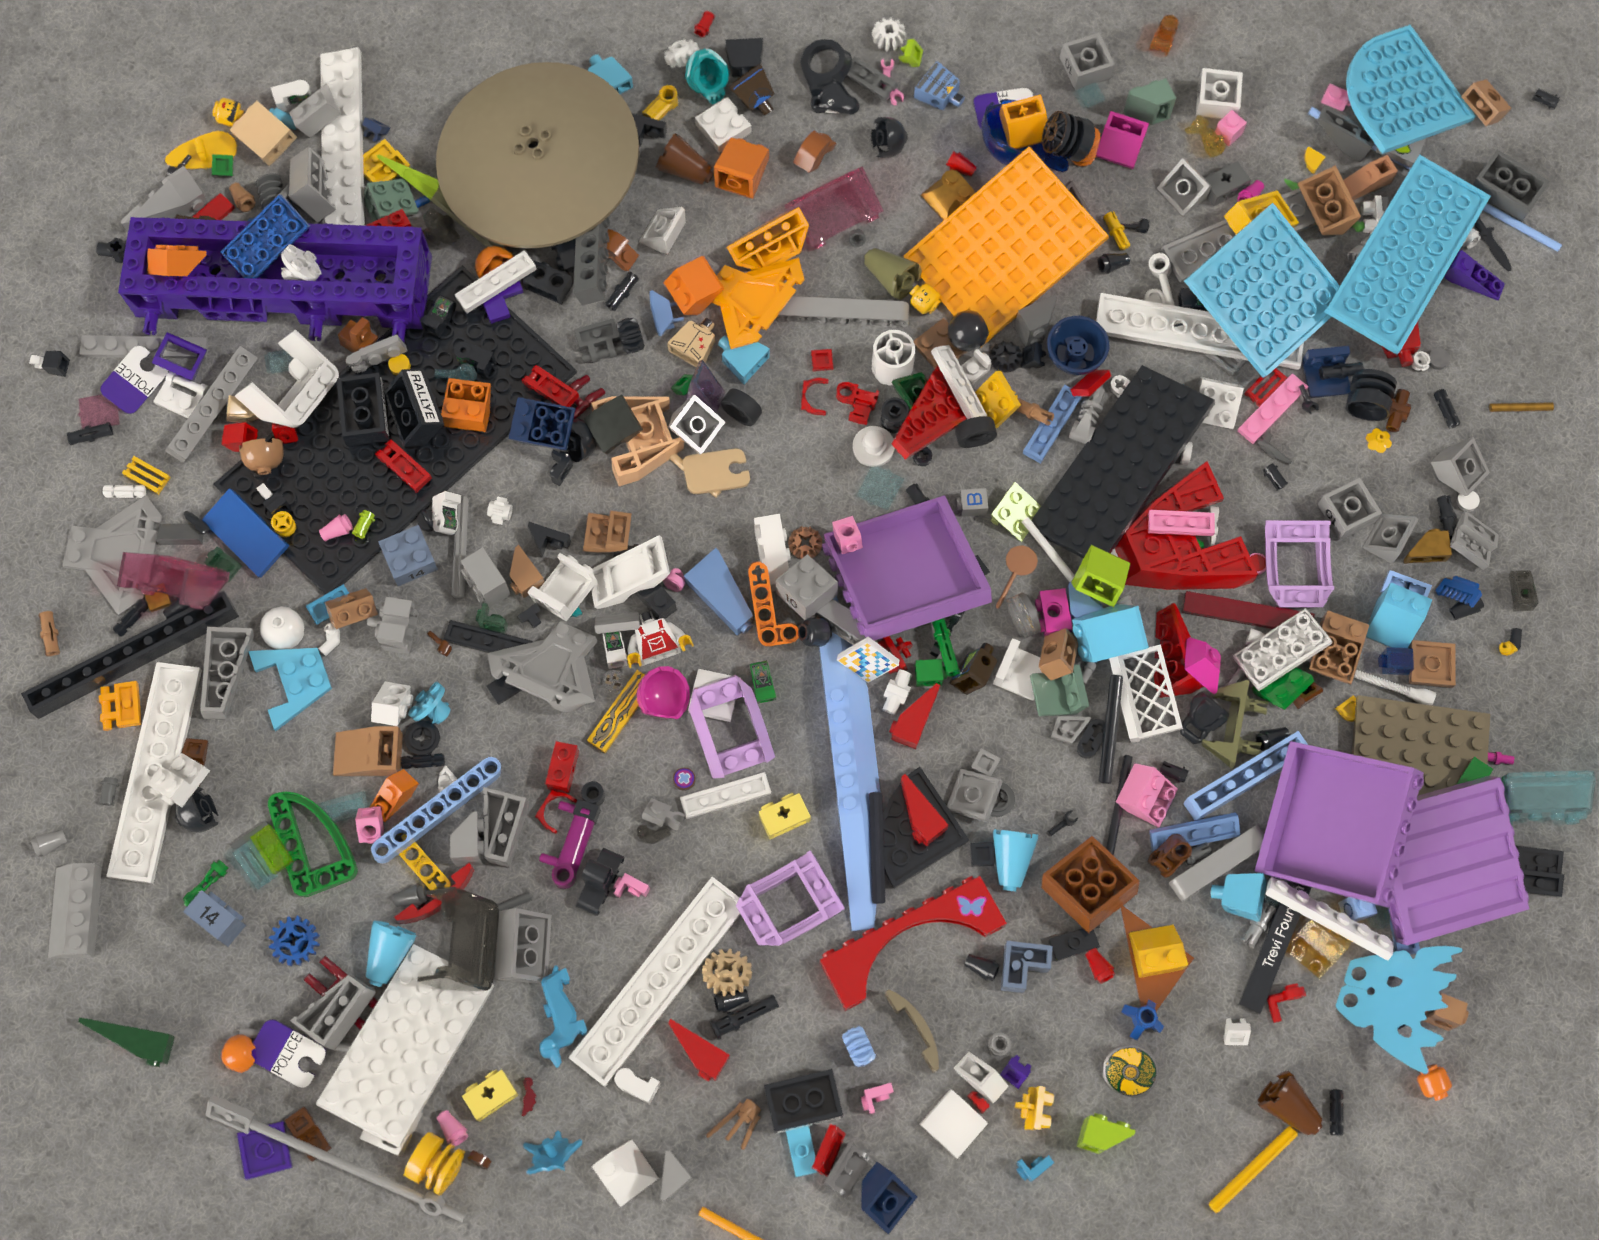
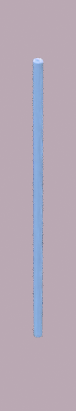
[1308,107,1562,252]

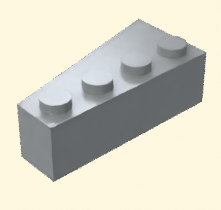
[200,627,255,719]

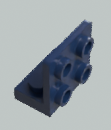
[1302,346,1351,398]

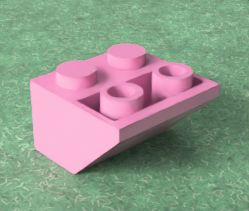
[1116,764,1178,828]

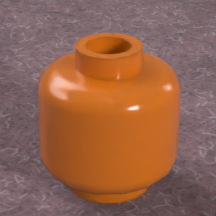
[1417,1064,1452,1101]

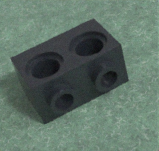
[523,260,573,305]

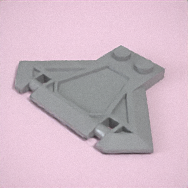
[62,495,162,616]
[487,622,597,709]

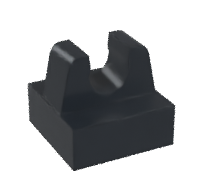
[1021,342,1046,369]
[517,603,542,628]

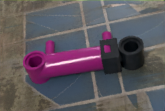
[539,781,605,889]

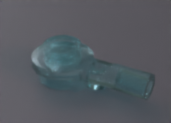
[435,363,477,381]

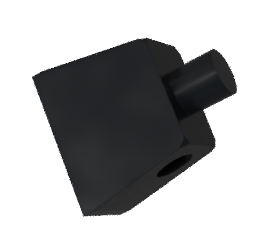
[725,38,763,77]

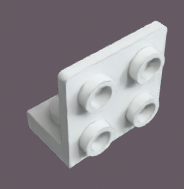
[1199,377,1244,429]
[993,638,1042,701]

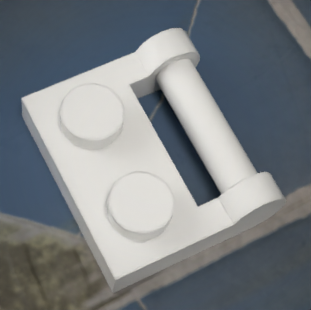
[153,371,209,418]

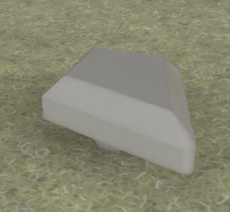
[1051,716,1091,745]

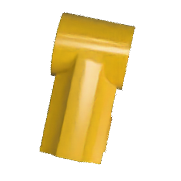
[642,85,678,120]

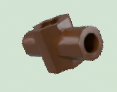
[1386,389,1411,432]

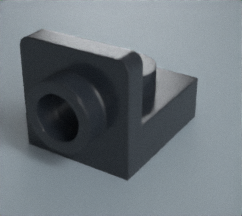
[550,449,573,486]

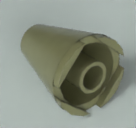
[864,248,922,300]

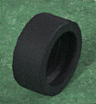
[721,388,762,426]
[955,416,997,448]

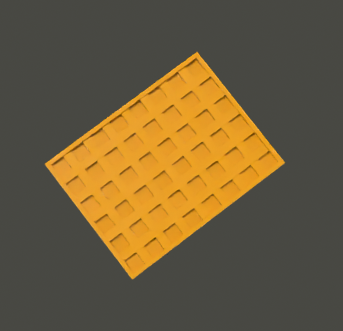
[903,147,1109,347]

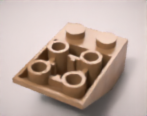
[1309,610,1369,685]
[333,726,403,776]

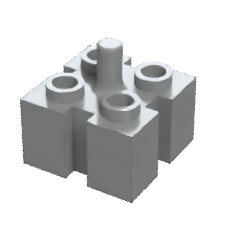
[367,597,419,655]

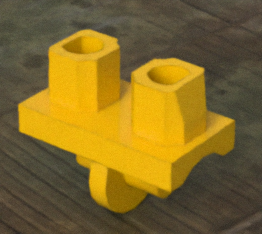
[1015,1086,1054,1130]

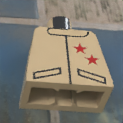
[667,318,715,370]

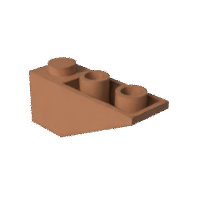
[1343,155,1398,200]

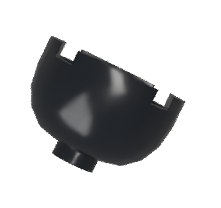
[871,117,908,158]
[566,419,597,462]
[175,787,219,833]

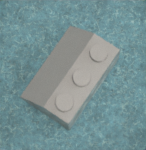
[494,908,552,983]

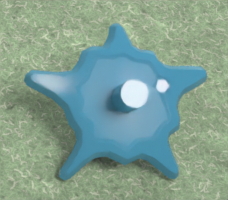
[523,1131,582,1175]

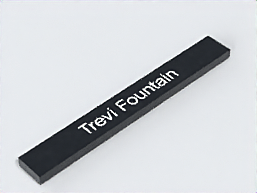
[1238,881,1312,1014]

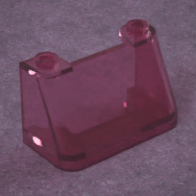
[784,166,883,250]

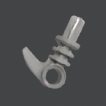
[1069,387,1105,444]

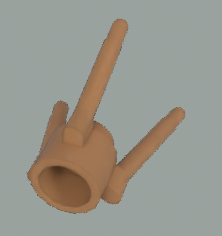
[706,1099,761,1150]

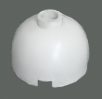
[259,606,304,650]

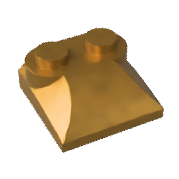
[921,170,975,221]

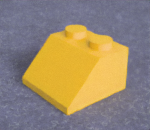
[1129,925,1188,978]

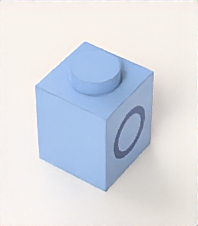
[1338,897,1378,922]

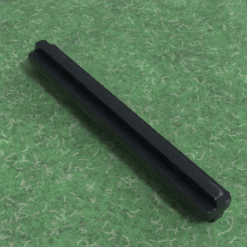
[1098,674,1123,784]
[869,792,886,904]

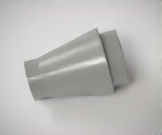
[31,830,67,856]

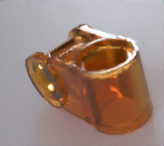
[1149,15,1179,56]

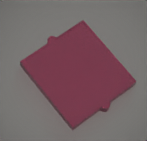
[78,395,120,429]

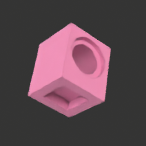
[832,516,863,554]
[355,807,384,844]

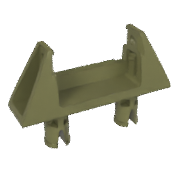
[1202,680,1269,769]

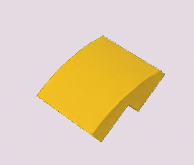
[363,139,410,183]

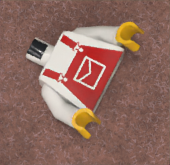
[627,611,694,668]

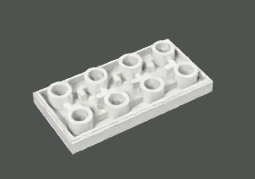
[1233,608,1332,691]

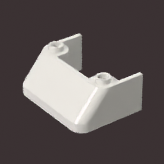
[235,330,339,428]

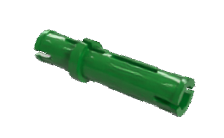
[932,618,960,677]

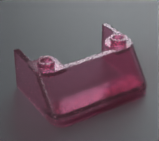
[117,552,230,609]

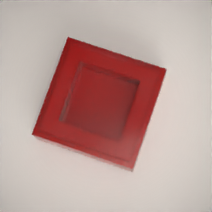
[811,349,833,371]

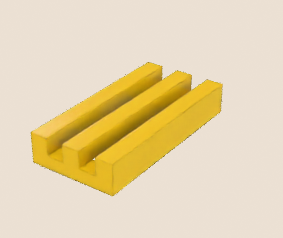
[122,456,171,495]

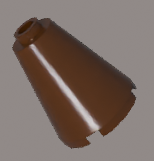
[655,133,714,185]
[1257,1071,1323,1135]

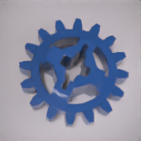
[269,916,320,967]

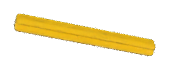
[1208,1126,1298,1213]

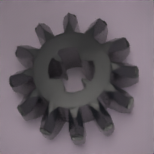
[617,317,644,354]

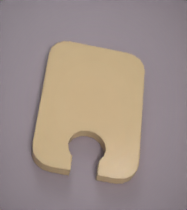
[683,449,750,494]

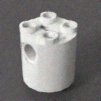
[872,330,915,385]

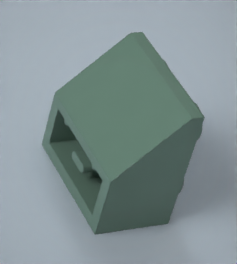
[1123,79,1176,125]

